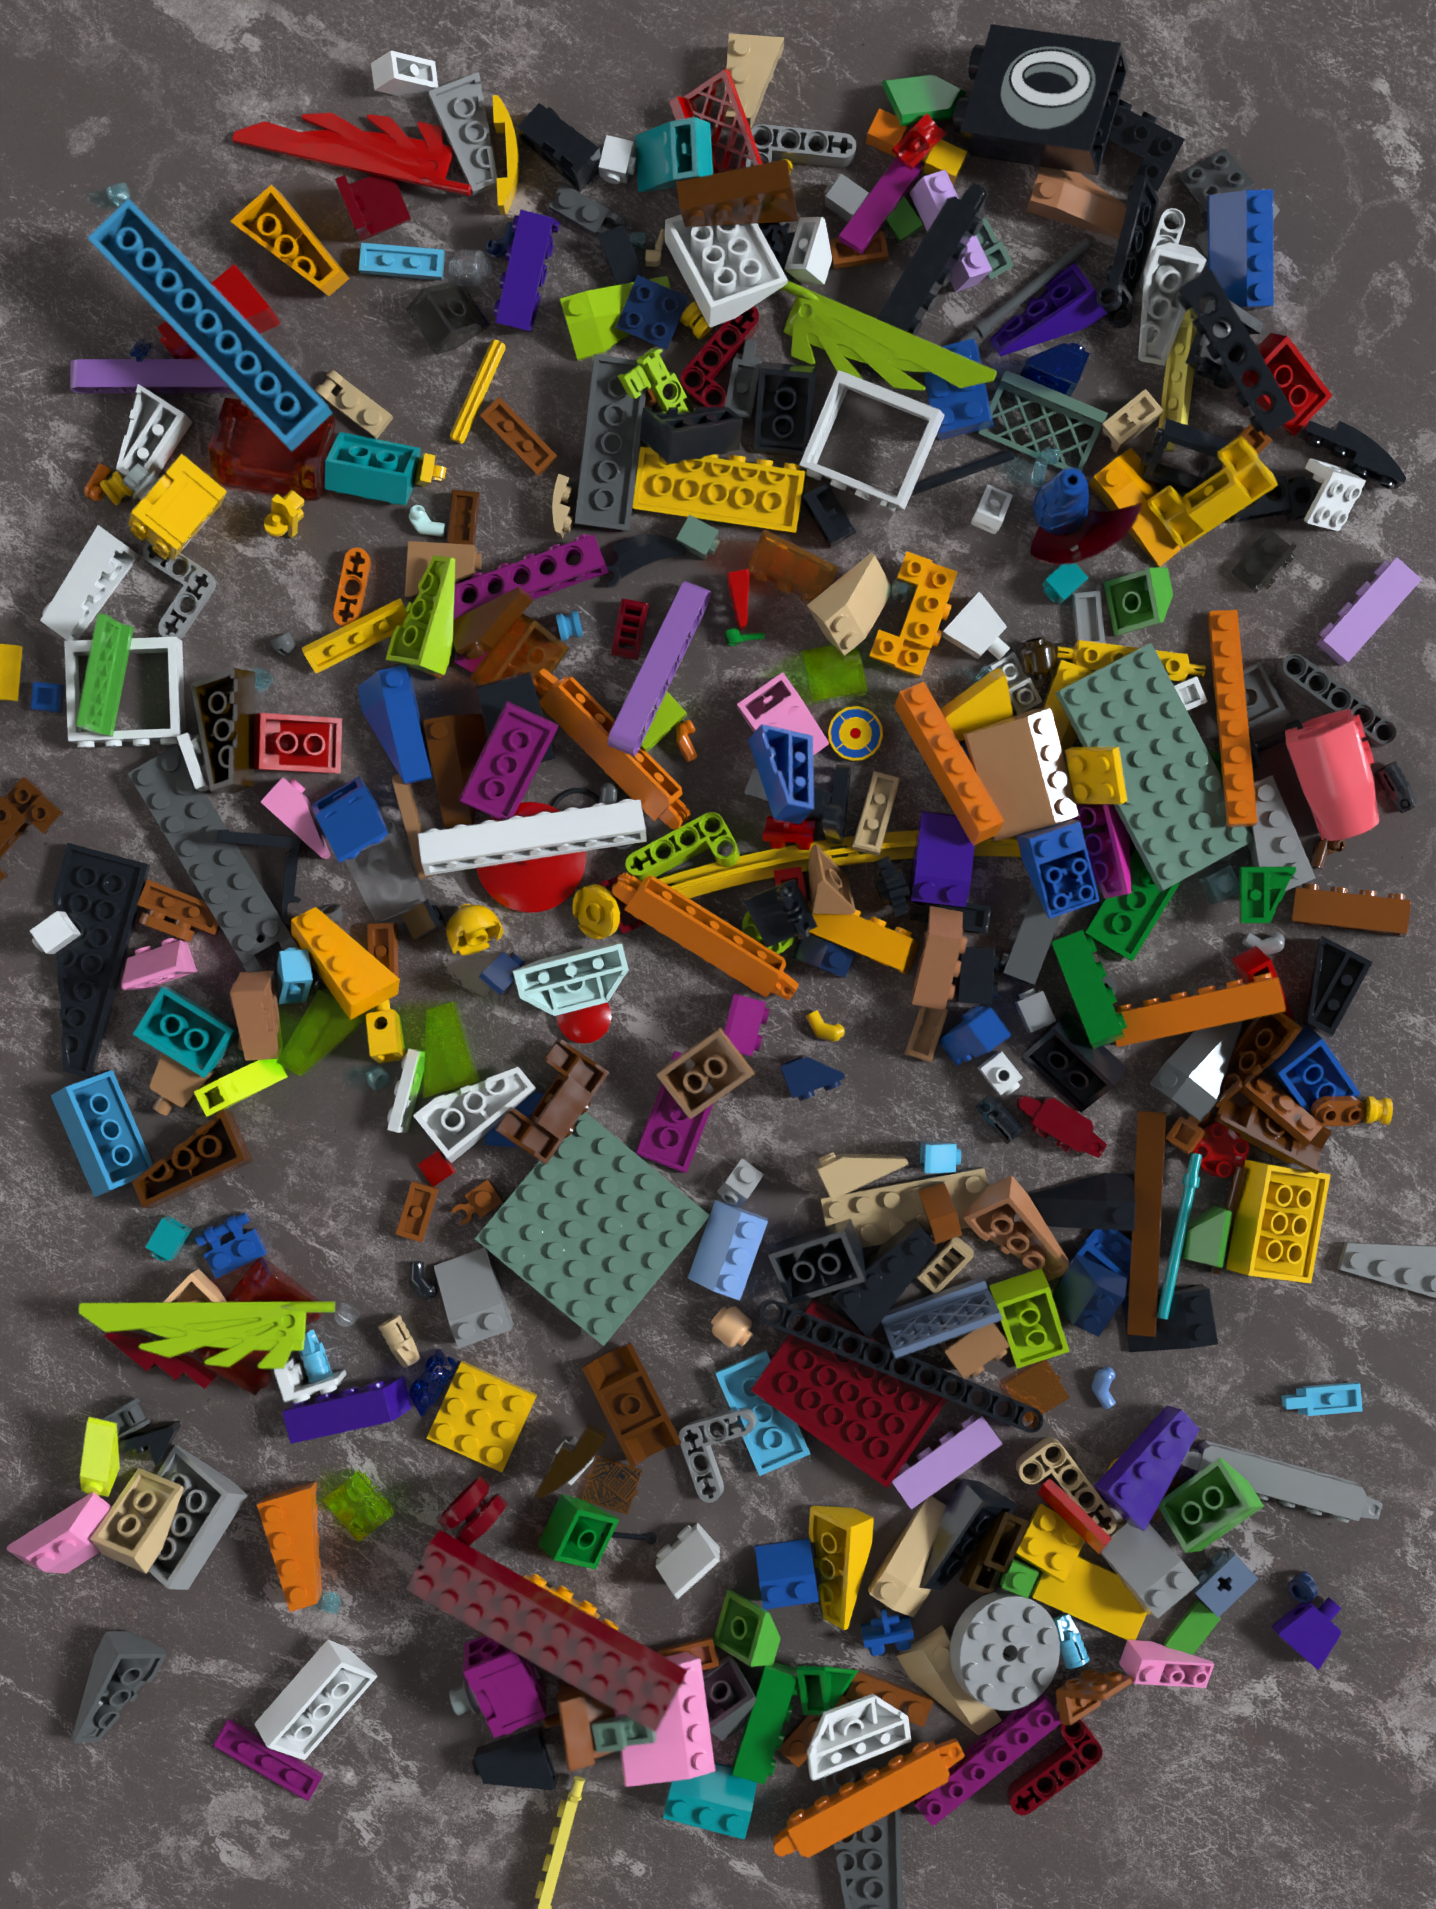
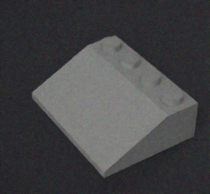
[148,1445,248,1590]

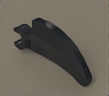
[603,534,685,588]

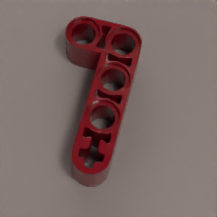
[680,306,759,407]
[1007,1718,1103,1816]

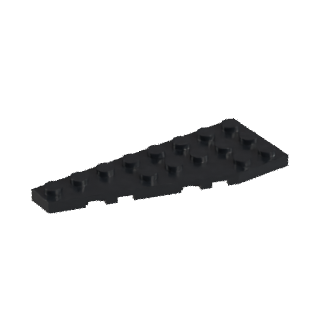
[53,843,150,1078]

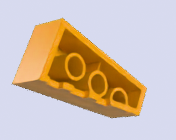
[230,184,350,296]

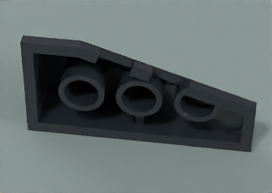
[1029,1173,1135,1231]
[921,1479,1016,1590]

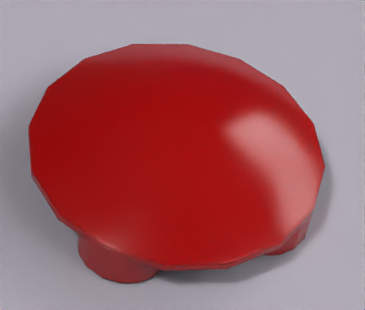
[557,1002,611,1043]
[1193,1122,1250,1178]

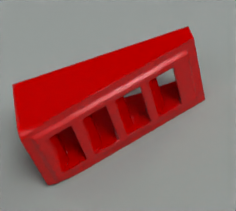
[727,569,750,631]

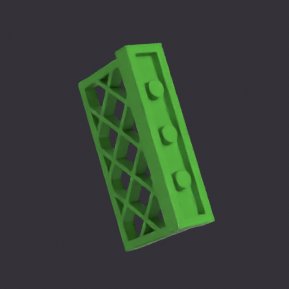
[76,613,134,737]

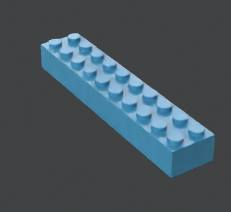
[88,198,332,452]

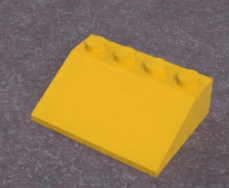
[1226,1160,1331,1283]

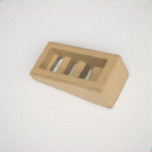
[915,1237,974,1294]

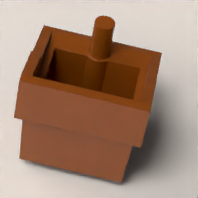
[543,1679,616,1771]

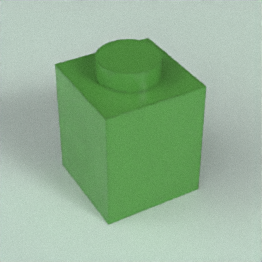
[998,1556,1039,1599]

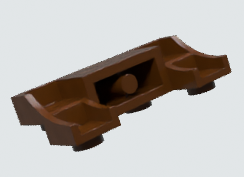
[0,777,64,882]
[495,1038,609,1165]

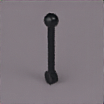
[601,1532,657,1544]

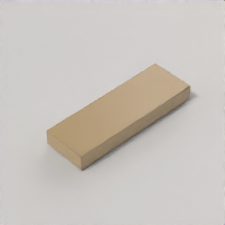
[852,771,900,856]

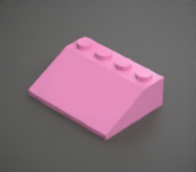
[615,1652,715,1787]

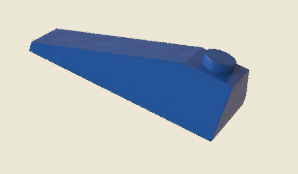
[357,665,432,784]

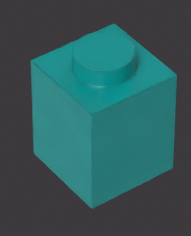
[1042,563,1089,605]
[145,1215,192,1262]

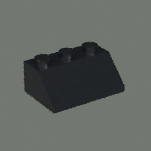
[1021,1011,1127,1113]
[768,1219,866,1305]

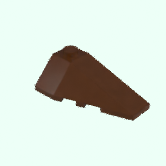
[1214,1012,1303,1108]

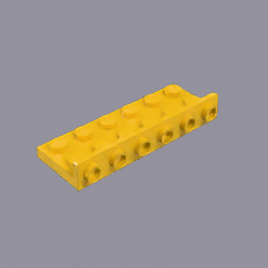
[632,445,805,533]

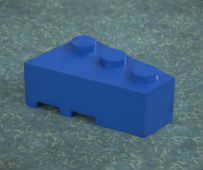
[939,1006,1011,1066]

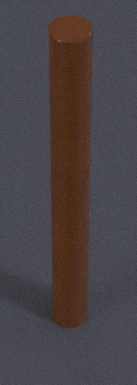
[1209,1165,1248,1274]

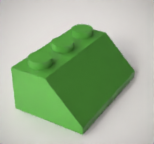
[1158,1458,1264,1553]

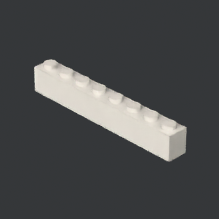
[418,799,647,876]

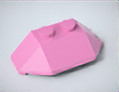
[7,1492,112,1574]

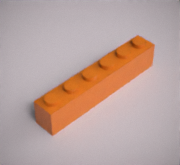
[894,682,1004,845]
[1115,973,1286,1047]

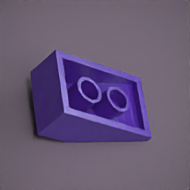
[908,811,975,907]

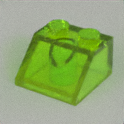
[801,645,868,705]

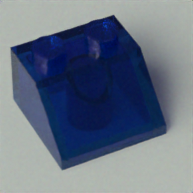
[1020,343,1090,397]

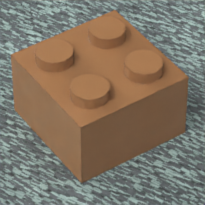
[939,1313,1010,1379]

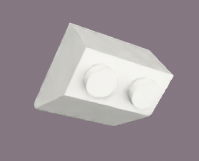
[656,1523,720,1599]

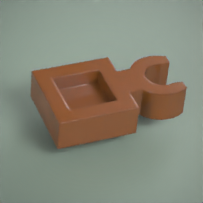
[1165,1111,1212,1156]
[452,1179,504,1225]

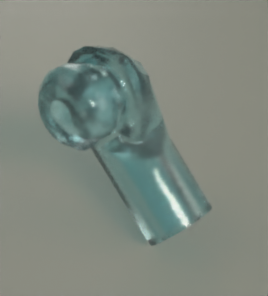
[1030,446,1060,487]

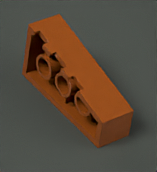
[1292,883,1412,937]

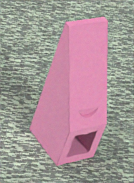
[1119,1640,1214,1688]

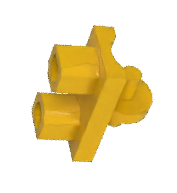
[264,490,304,538]

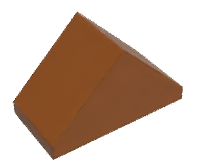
[918,1182,962,1244]

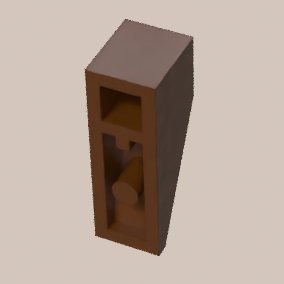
[453,587,533,660]

